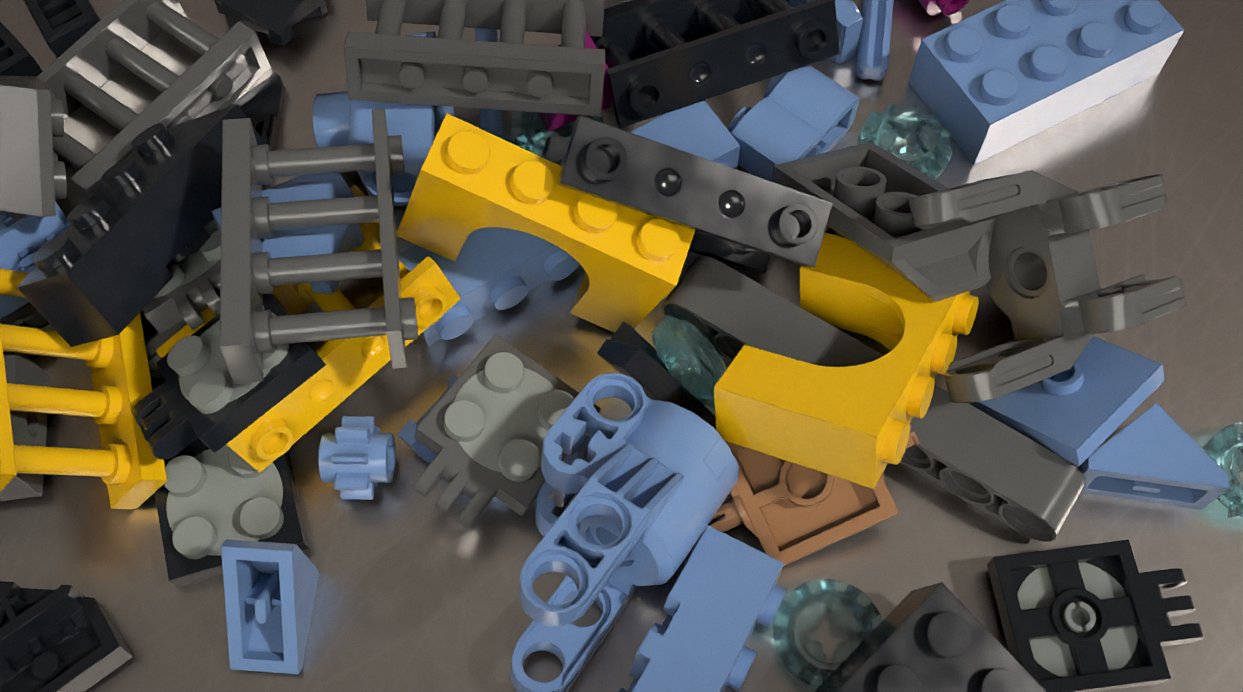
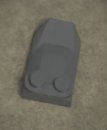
[772,142,997,302]

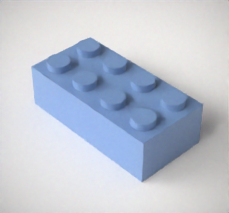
[908,0,1185,166]

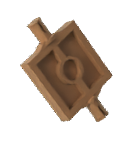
[703,424,920,566]

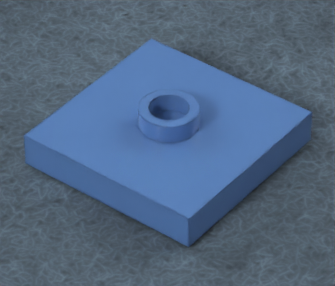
[970,336,1165,466]

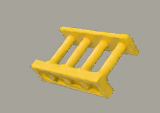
[155,185,461,473]
[0,268,167,509]

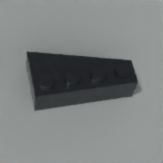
[17,104,271,347]

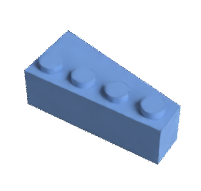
[615,525,788,692]

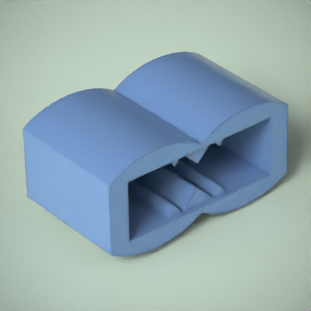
[728,65,860,182]

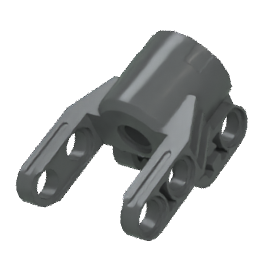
[909,170,1187,403]

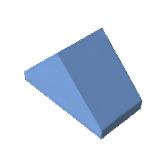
[1078,403,1229,510]
[221,539,319,674]

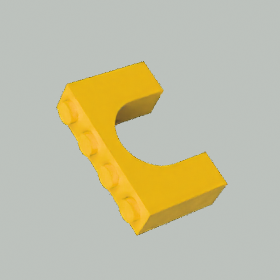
[397,113,695,333]
[714,233,978,489]

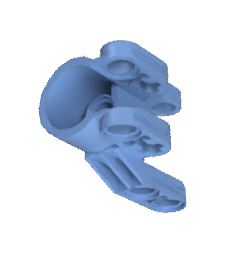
[510,373,738,692]

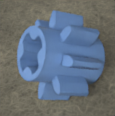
[318,416,396,499]

